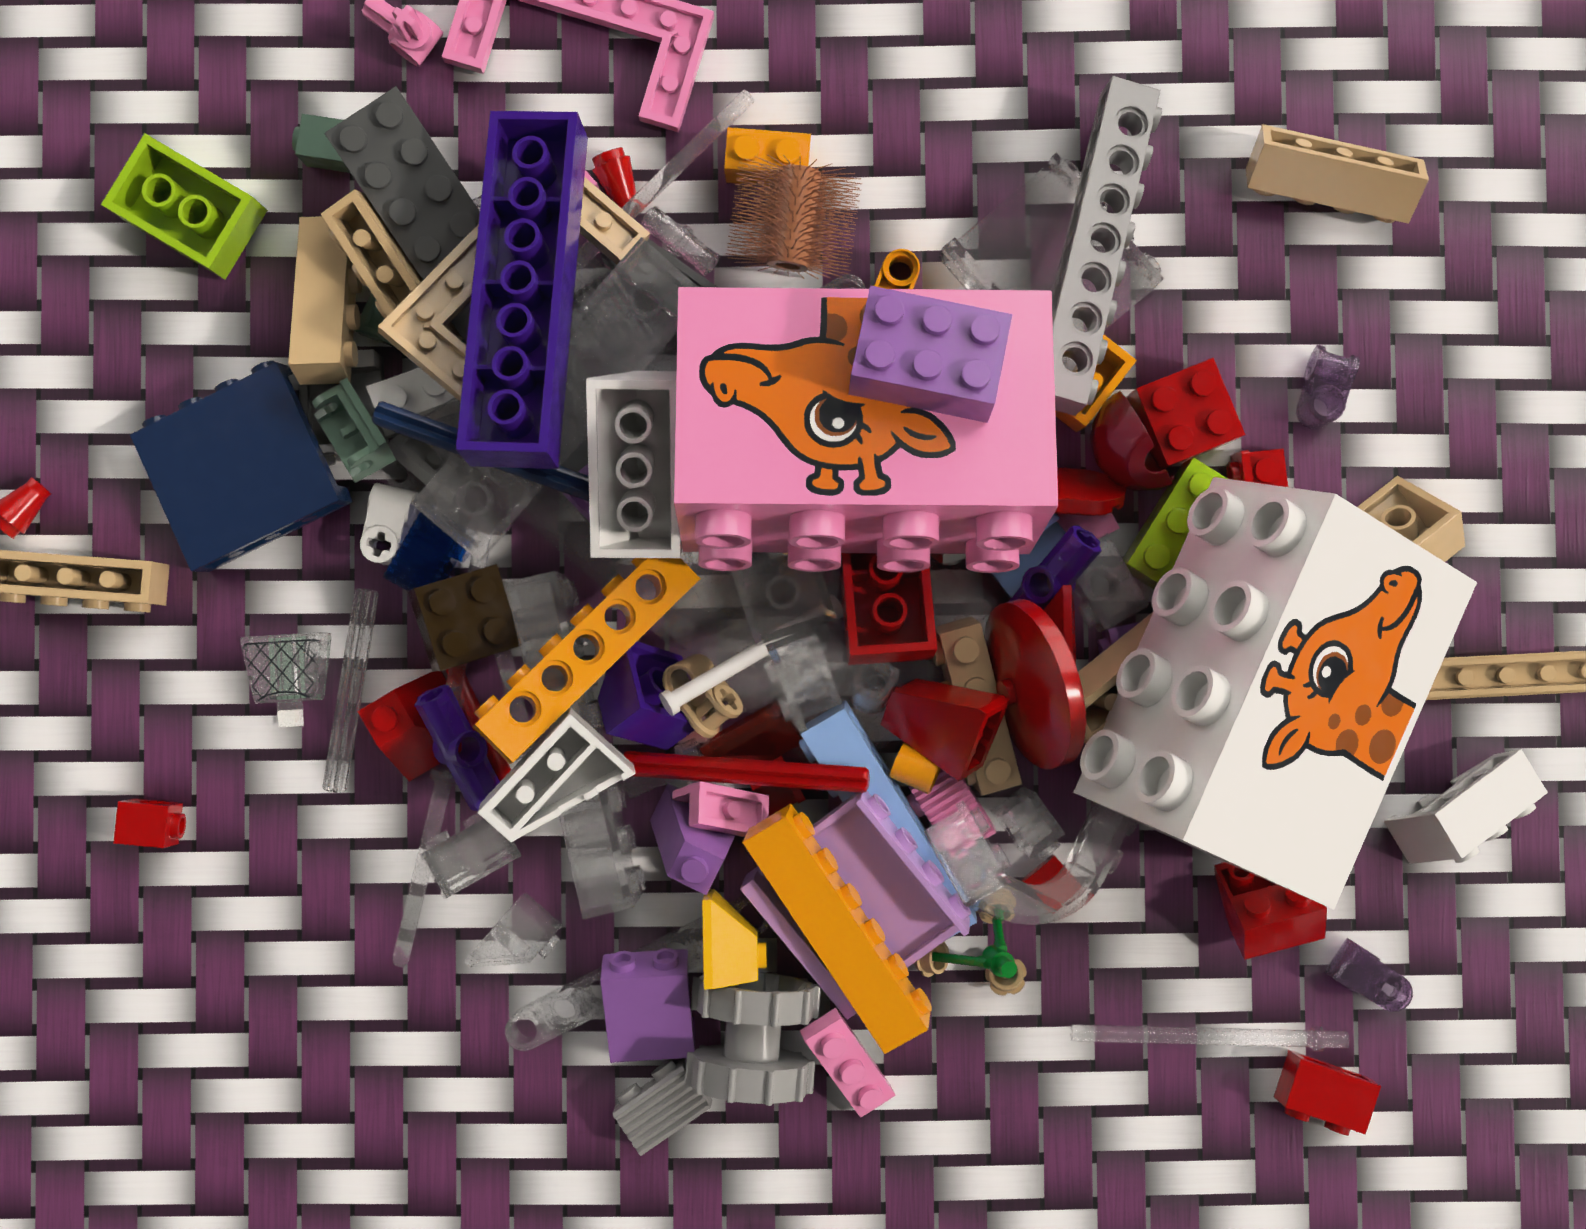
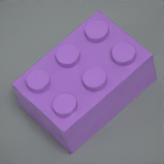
[848,285,1013,423]

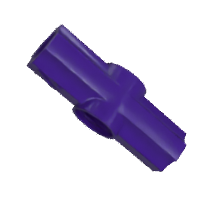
[1008,525,1102,610]
[414,685,500,811]

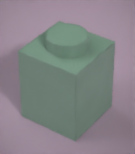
[292,113,351,173]

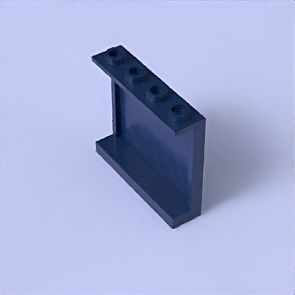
[130,361,353,572]

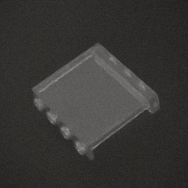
[939,152,1164,365]

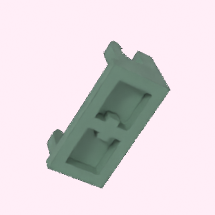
[312,378,396,483]

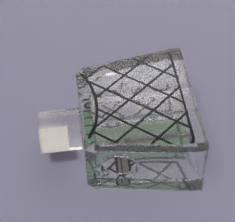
[240,632,332,727]

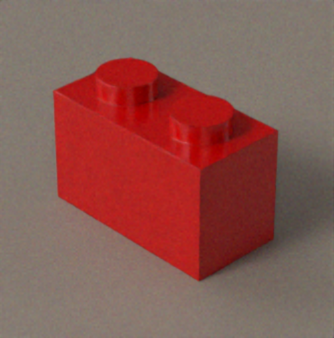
[1273,1050,1381,1136]

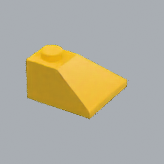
[702,889,767,990]

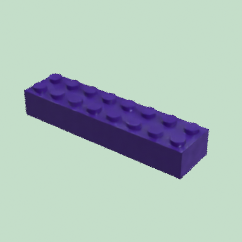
[456,111,588,469]

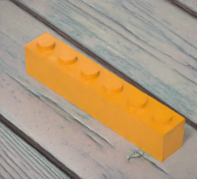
[742,804,932,1054]

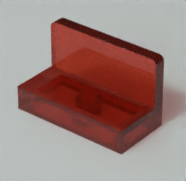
[699,698,803,761]

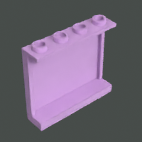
[740,791,971,1020]

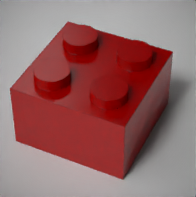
[1126,357,1246,470]

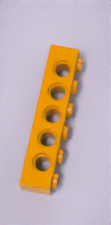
[472,558,701,764]

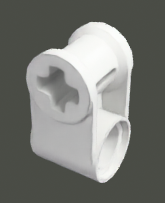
[360,483,419,565]

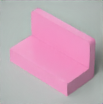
[672,781,769,837]

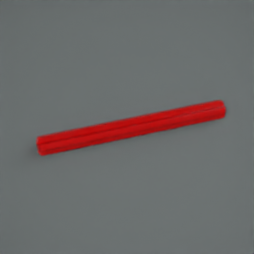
[623,751,870,793]

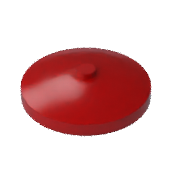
[984,599,1086,770]

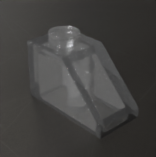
[464,892,563,967]

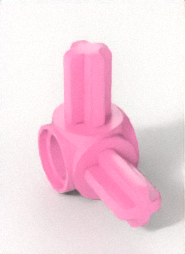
[362,0,443,67]

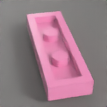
[800,1008,896,1118]

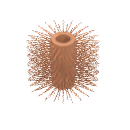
[725,155,862,279]

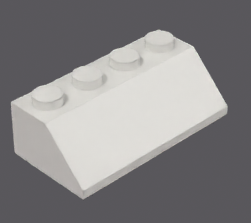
[586,371,682,558]

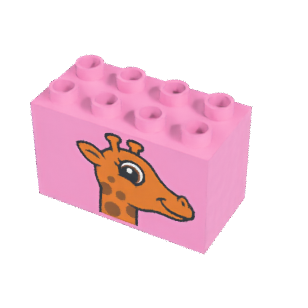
[674,287,1058,573]

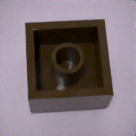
[407,564,522,672]

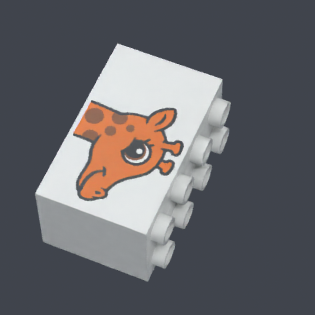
[1073,477,1477,910]

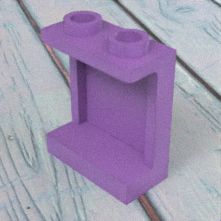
[600,948,696,1063]

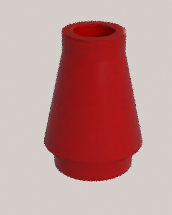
[592,147,640,211]
[0,477,52,539]

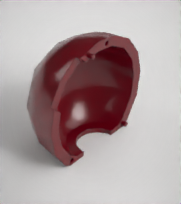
[1090,391,1175,491]

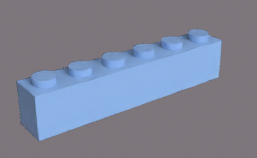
[799,700,977,939]

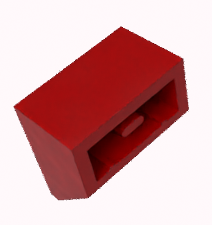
[1214,862,1327,960]

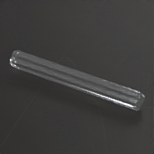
[322,588,379,793]

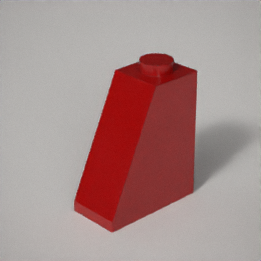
[880,678,1010,781]

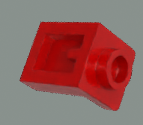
[1226,448,1288,487]

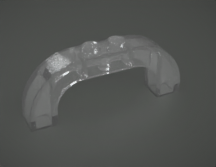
[970,802,1139,925]

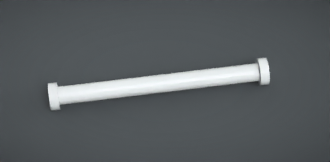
[659,594,844,716]

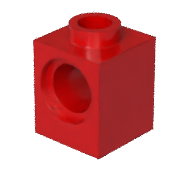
[113,798,186,848]

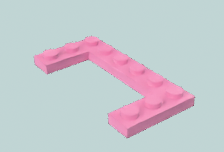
[442,0,714,133]

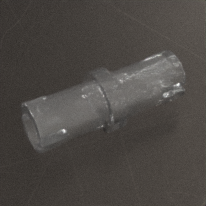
[640,206,720,276]

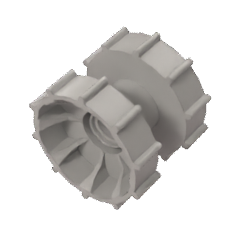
[685,972,821,1106]

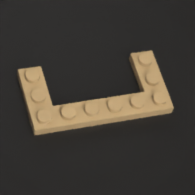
[378,177,650,402]

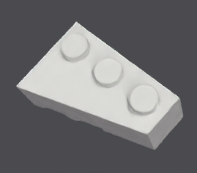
[478,707,636,842]
[1384,749,1548,864]

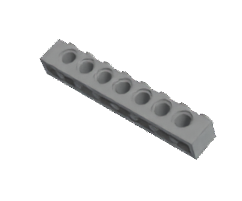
[1052,76,1162,416]

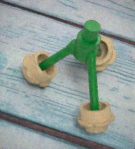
[913,886,1027,996]

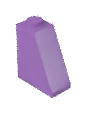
[650,783,735,895]

